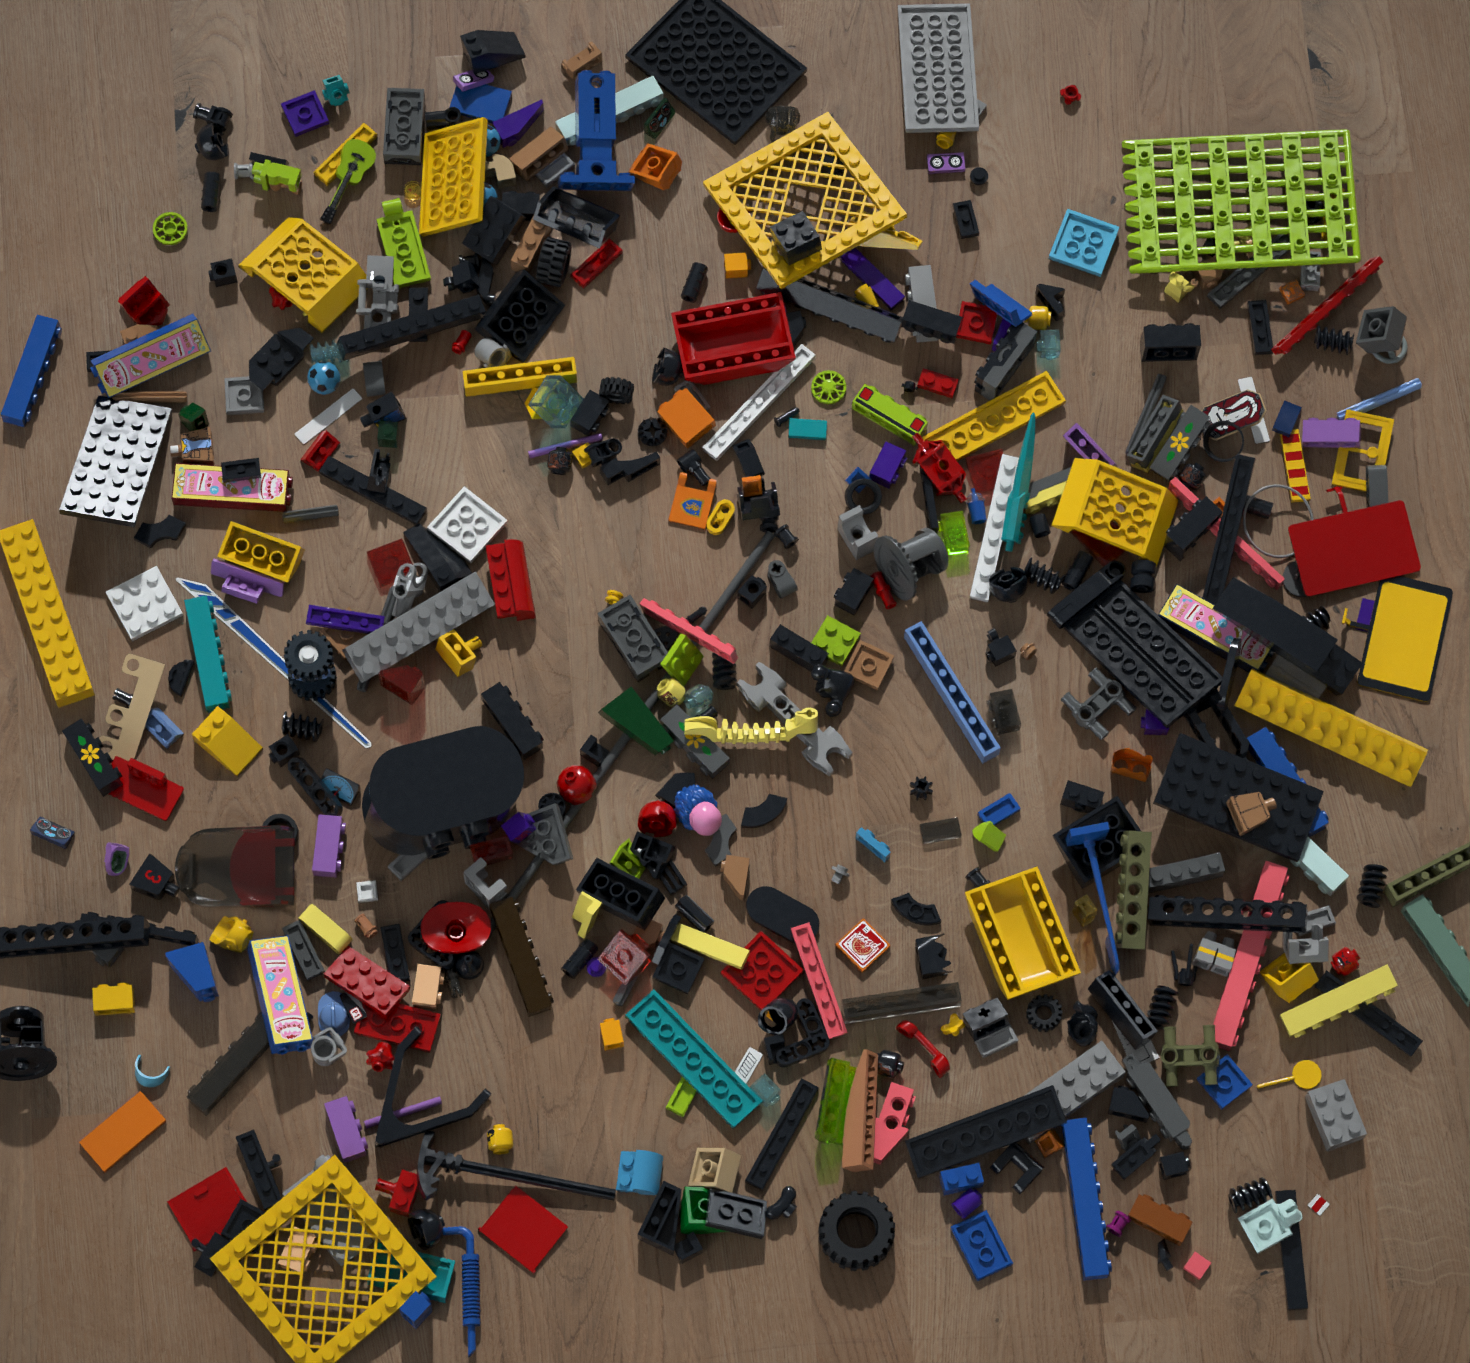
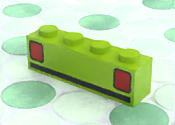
[852,384,928,446]

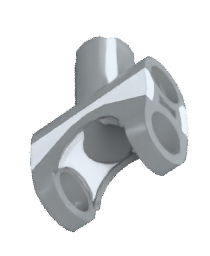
[392,563,428,617]

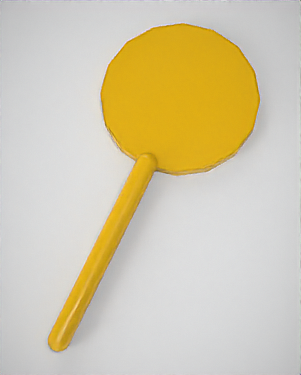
[1257,1060,1322,1089]

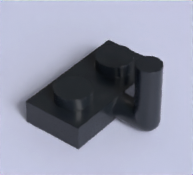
[191,1232,230,1277]

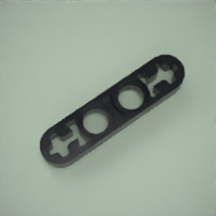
[287,757,343,816]

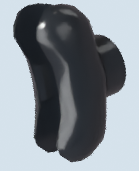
[766,1186,797,1220]

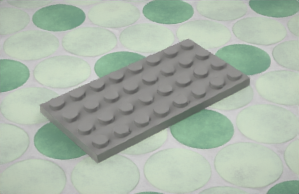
[897,3,979,133]

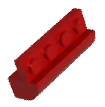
[486,539,536,621]

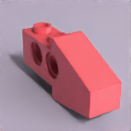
[874,1082,916,1165]

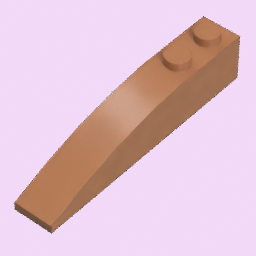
[842,1049,878,1172]

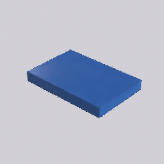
[450,84,512,124]
[951,1210,1013,1282]

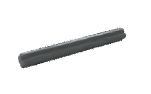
[1125,374,1167,455]

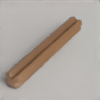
[112,391,187,403]

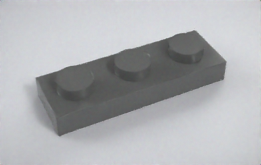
[282,920,325,981]

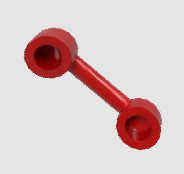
[896,1020,950,1078]

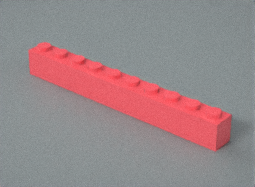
[1213,861,1290,1051]

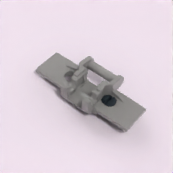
[356,255,399,329]

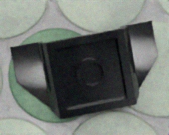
[249,328,314,391]

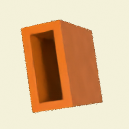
[657,388,716,449]

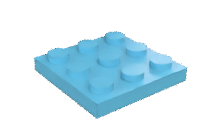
[1048,209,1119,277]

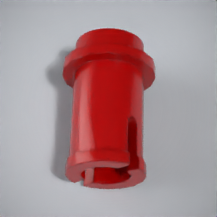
[452,330,472,355]

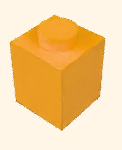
[724,253,751,279]
[600,1018,624,1050]

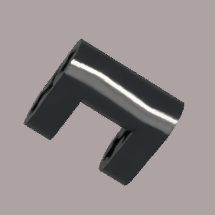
[990,1142,1044,1195]

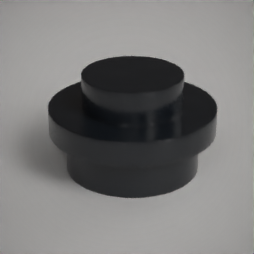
[970,167,988,185]

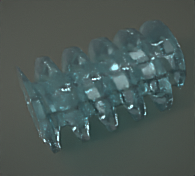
[309,340,350,364]

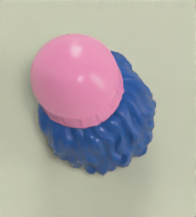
[674,784,722,836]

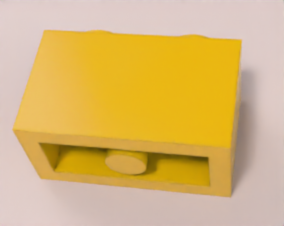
[92,983,135,1016]

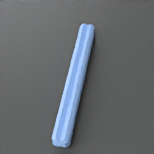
[1336,378,1422,420]

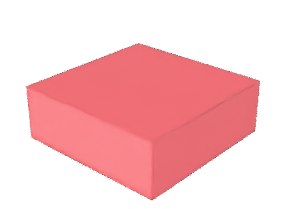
[1183,1252,1211,1280]

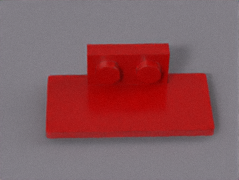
[108,756,184,821]

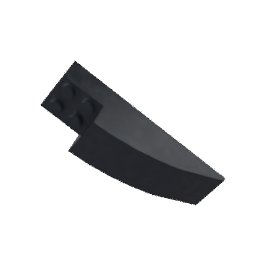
[1212,577,1363,696]

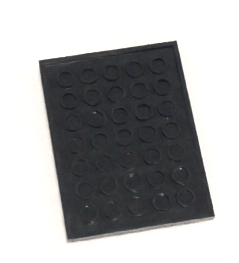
[625,0,807,145]

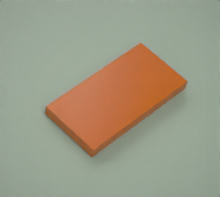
[79,1091,166,1173]

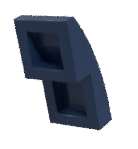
[1272,400,1302,437]

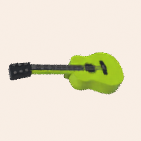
[320,139,376,224]

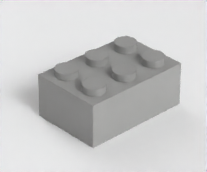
[1305,1079,1367,1152]

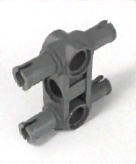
[1061,667,1137,741]

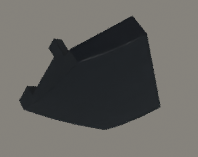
[655,773,696,809]

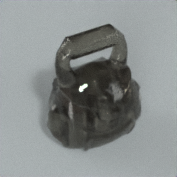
[765,106,801,143]

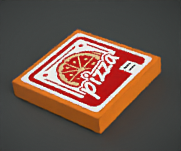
[835,918,891,973]

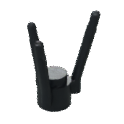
[1171,943,1198,986]

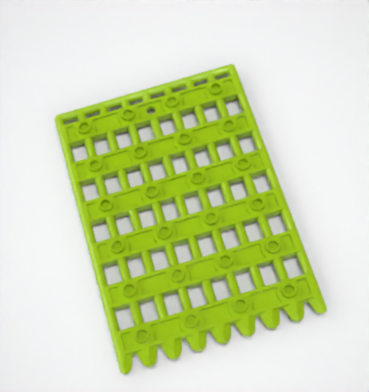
[1122,129,1361,274]

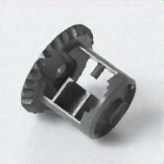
[874,528,949,600]

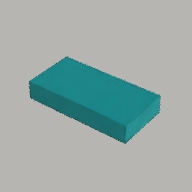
[788,418,827,440]

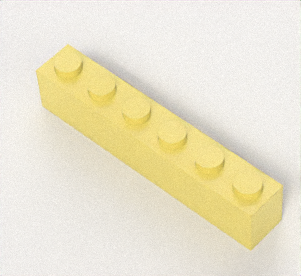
[1280,964,1398,1038]

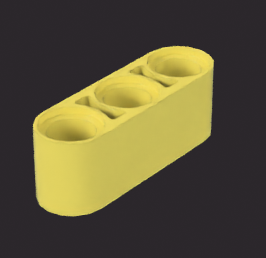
[298,904,353,955]

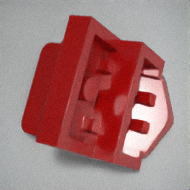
[118,276,170,326]

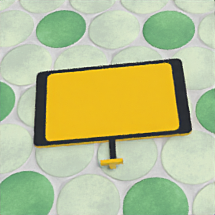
[1341,576,1453,702]

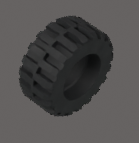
[818,1191,895,1271]

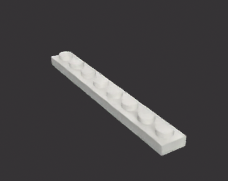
[702,344,816,461]
[969,454,1019,602]

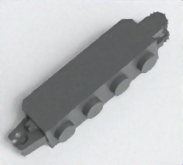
[1122,1054,1192,1151]

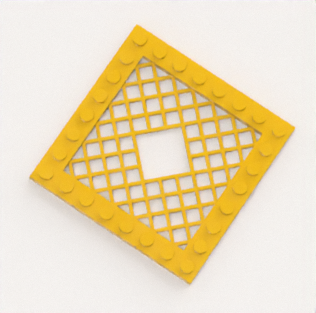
[703,112,907,289]
[210,1155,437,1363]

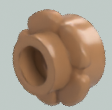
[1020,643,1037,660]

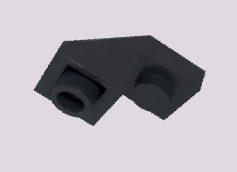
[732,439,765,477]

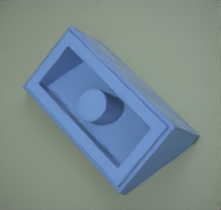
[145,708,184,749]

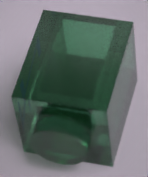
[377,421,399,448]

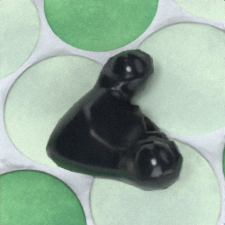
[811,665,854,717]

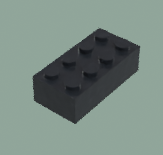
[576,857,665,931]

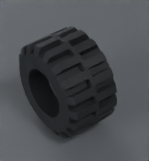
[536,237,572,287]

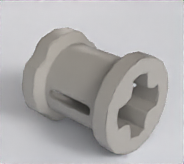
[234,162,254,180]

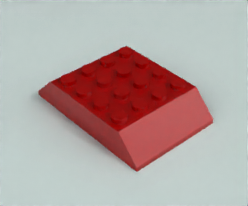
[671,292,796,385]

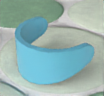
[135,1055,170,1088]

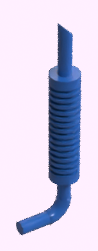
[443,1226,480,1358]

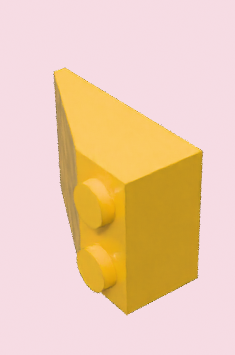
[192,706,263,776]

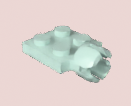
[1238,1199,1303,1254]

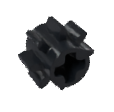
[910,776,933,801]

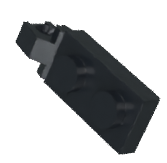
[1111,1134,1161,1180]

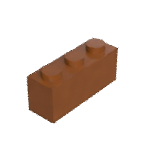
[1128,1194,1193,1247]

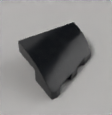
[630,831,676,879]

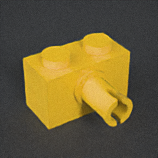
[435,629,482,677]

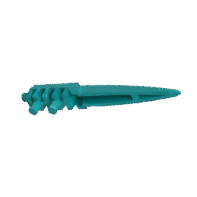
[1001,413,1035,552]

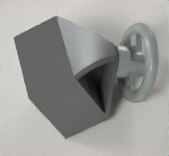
[1356,306,1408,364]

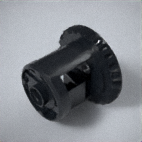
[0,1006,57,1081]

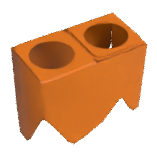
[1110,748,1153,782]

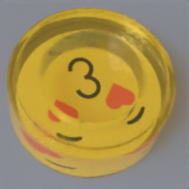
[404,181,422,200]

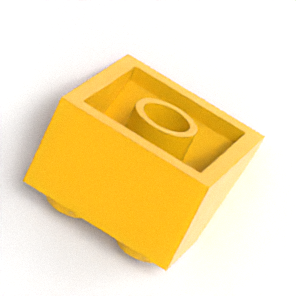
[1260,953,1319,1003]

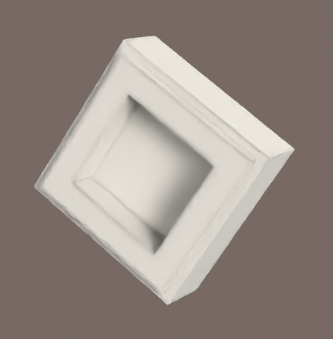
[356,880,378,903]

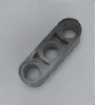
[1366,465,1389,507]

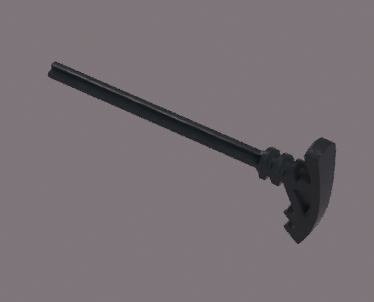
[416,1130,616,1201]

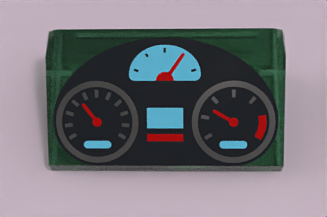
[644,98,675,139]

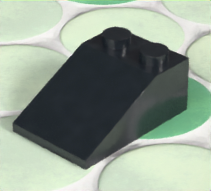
[460,30,526,74]

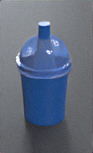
[966,488,987,524]

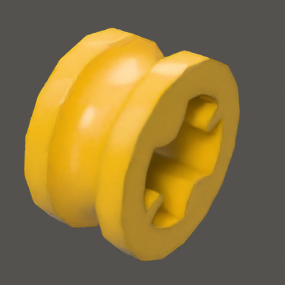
[605,590,624,605]

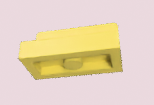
[572,892,602,938]

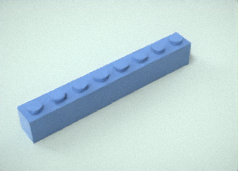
[904,621,1001,764]

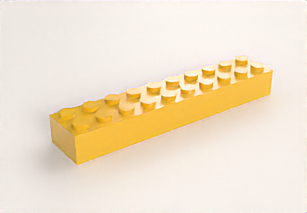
[0,519,95,708]
[1234,668,1428,787]

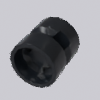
[1130,560,1156,593]

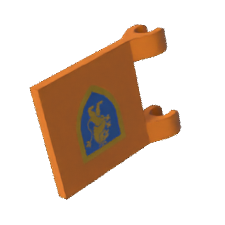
[668,472,717,529]

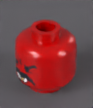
[1330,947,1361,976]

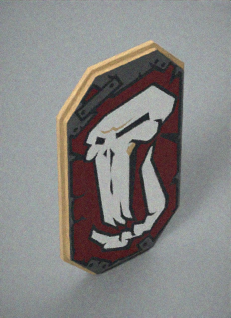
[1202,389,1267,441]

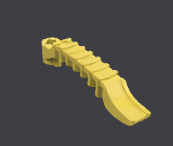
[684,708,818,744]

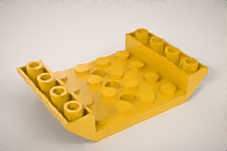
[238,217,368,333]
[1051,458,1178,567]

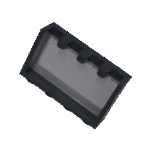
[533,186,620,249]

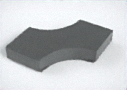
[705,814,737,867]

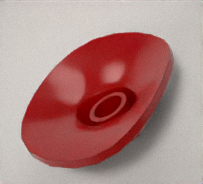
[421,902,491,954]

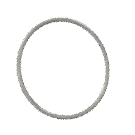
[1243,484,1314,558]

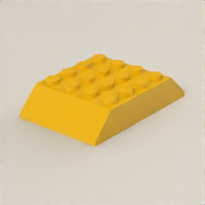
[965,866,1081,1000]

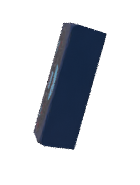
[30,817,75,849]

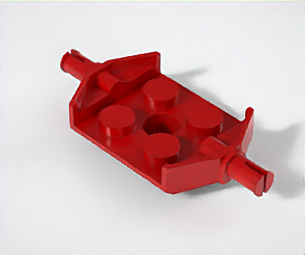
[912,432,967,504]

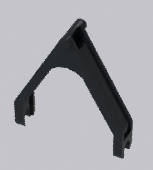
[375,1026,492,1148]

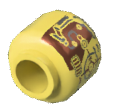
[657,678,686,707]

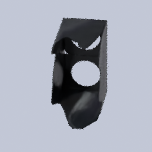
[915,934,952,980]

